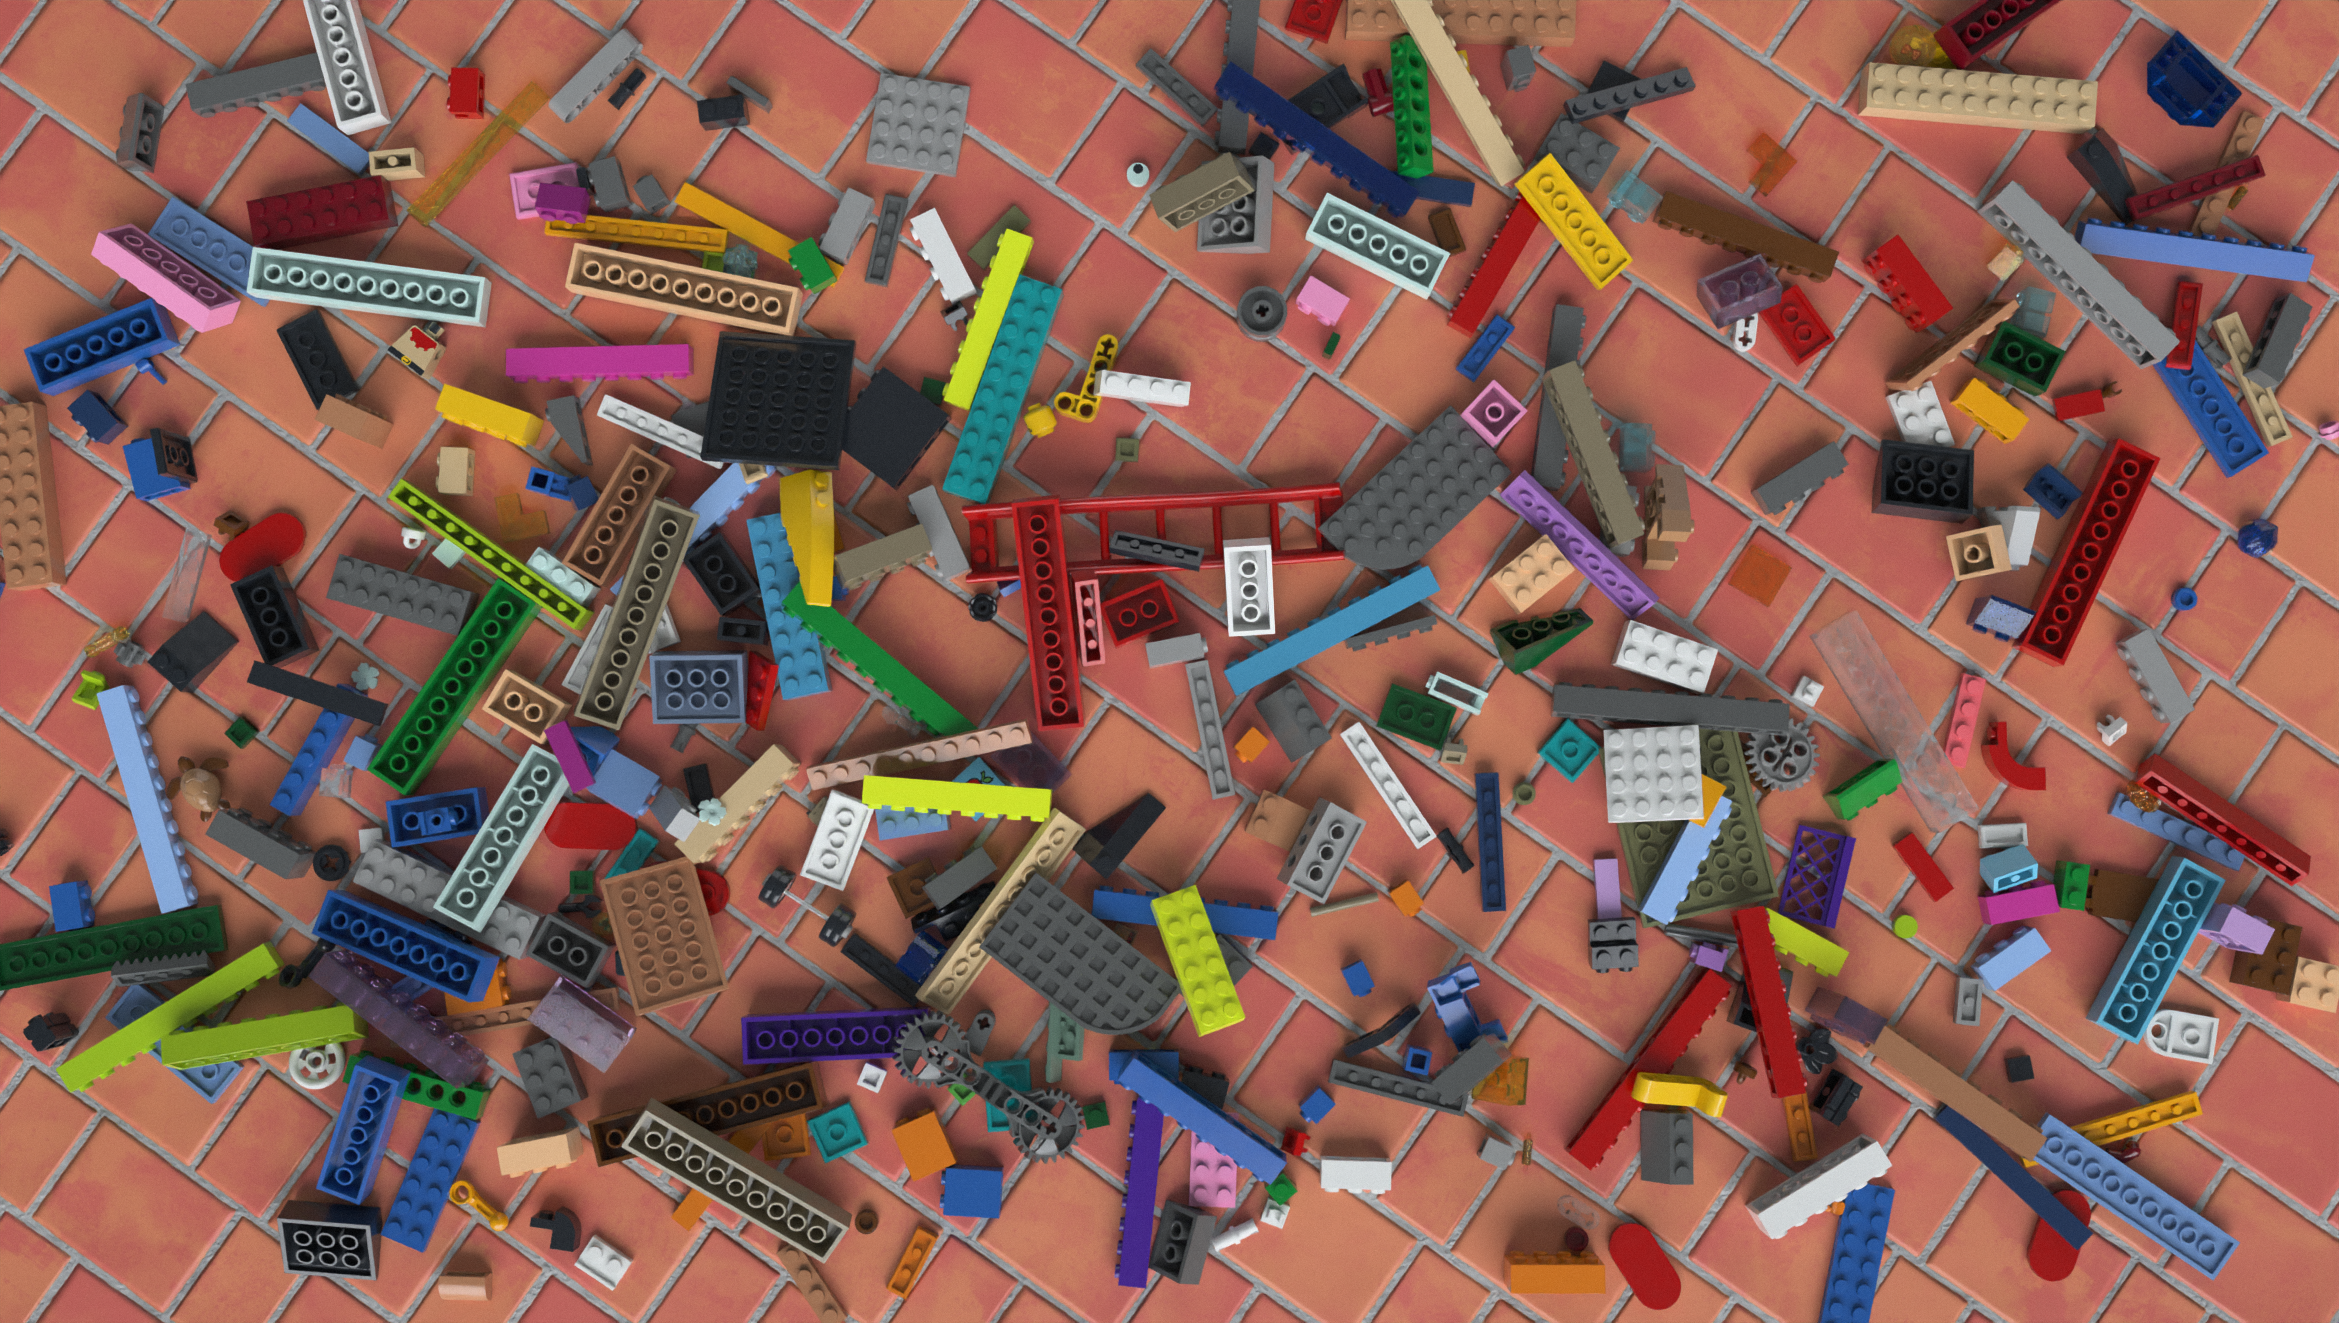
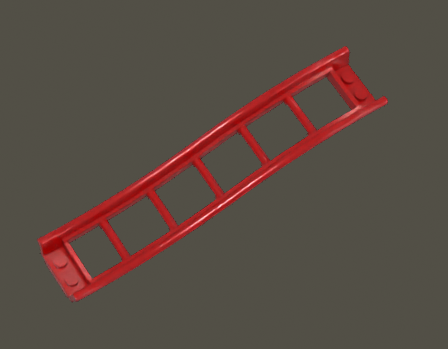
[962,482,1345,584]

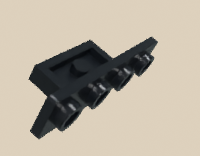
[911,881,996,942]

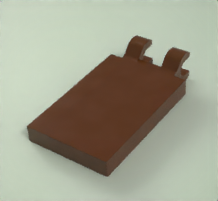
[2085,869,2159,922]

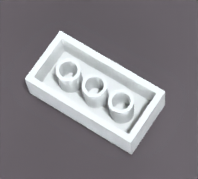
[1223,537,1275,637]
[1611,620,1718,694]

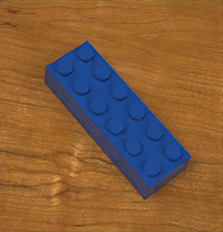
[23,298,180,396]
[316,1055,411,1205]

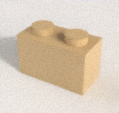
[369,147,425,181]
[436,447,475,496]

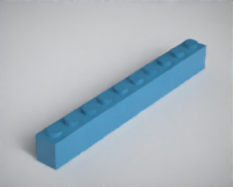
[1223,564,1441,696]

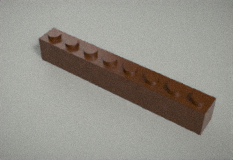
[1653,191,1839,283]

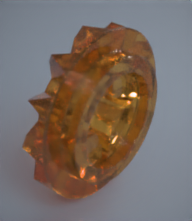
[2126,780,2161,813]

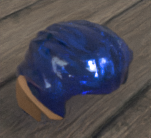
[2238,519,2278,558]

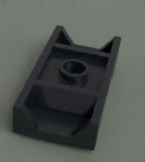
[1267,63,1369,155]

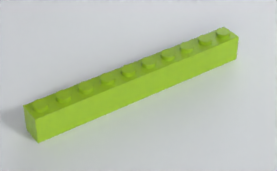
[388,478,595,631]
[56,941,285,1093]

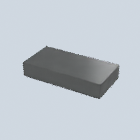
[726,76,773,114]

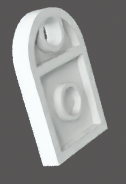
[2143,1009,2219,1064]

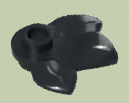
[1795,1028,1838,1074]

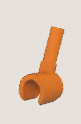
[1825,1201,1845,1215]

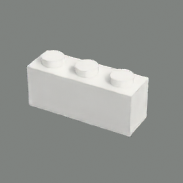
[1320,1156,1392,1194]

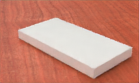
[800,789,874,891]

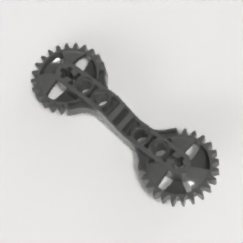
[892,1011,1085,1164]

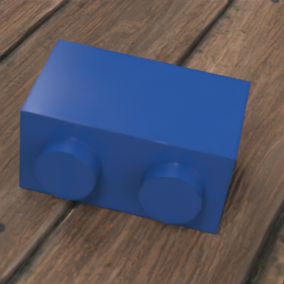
[49,880,95,932]

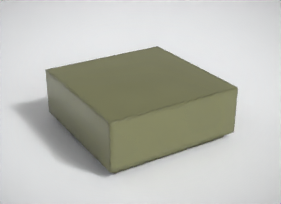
[1115,438,1139,462]

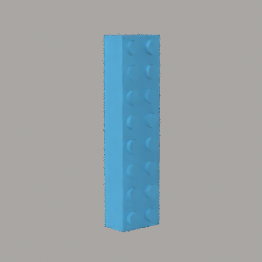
[746,513,833,701]

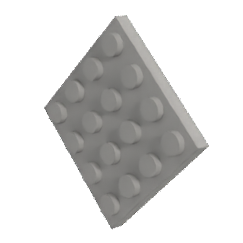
[866,73,971,177]

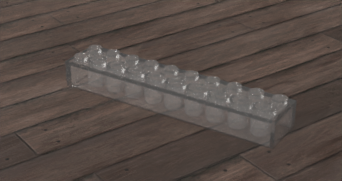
[1809,610,1979,833]

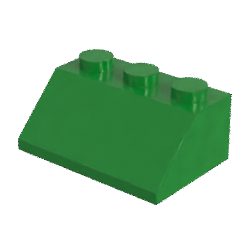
[1823,758,1902,821]

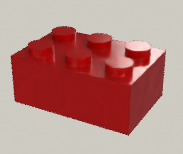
[1100,579,1180,649]

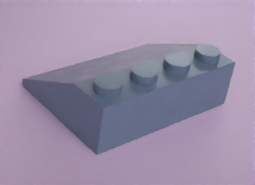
[649,650,748,724]

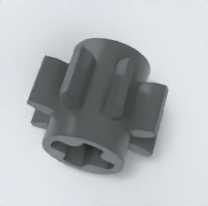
[113,639,146,668]

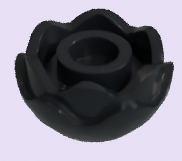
[968,593,997,622]

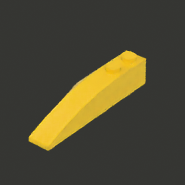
[779,469,834,607]

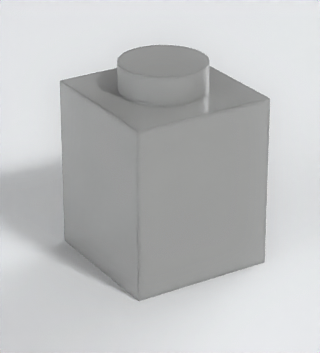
[1477,1134,1516,1170]

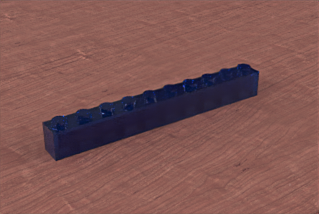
[1214,61,1420,218]

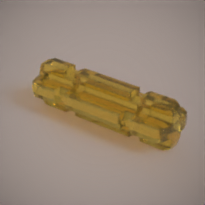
[84,626,129,658]

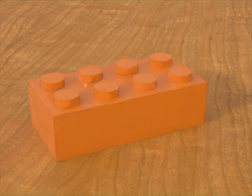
[1504,1251,1606,1294]

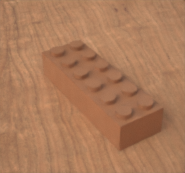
[562,444,677,588]

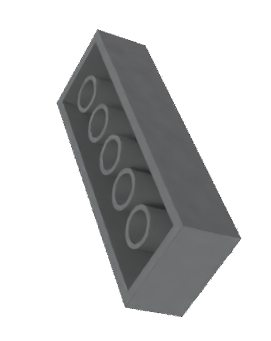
[326,554,480,636]

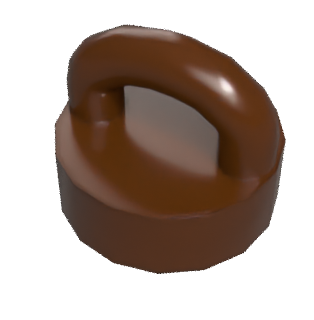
[1733,1061,1758,1085]

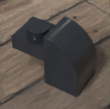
[530,1207,582,1252]

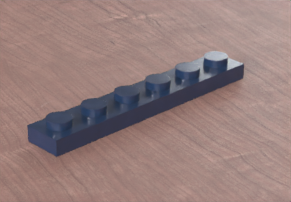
[1474,772,1506,912]

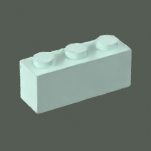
[525,547,601,607]

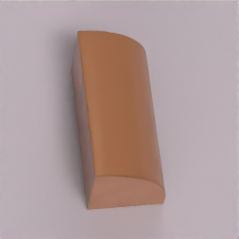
[438,1271,493,1301]

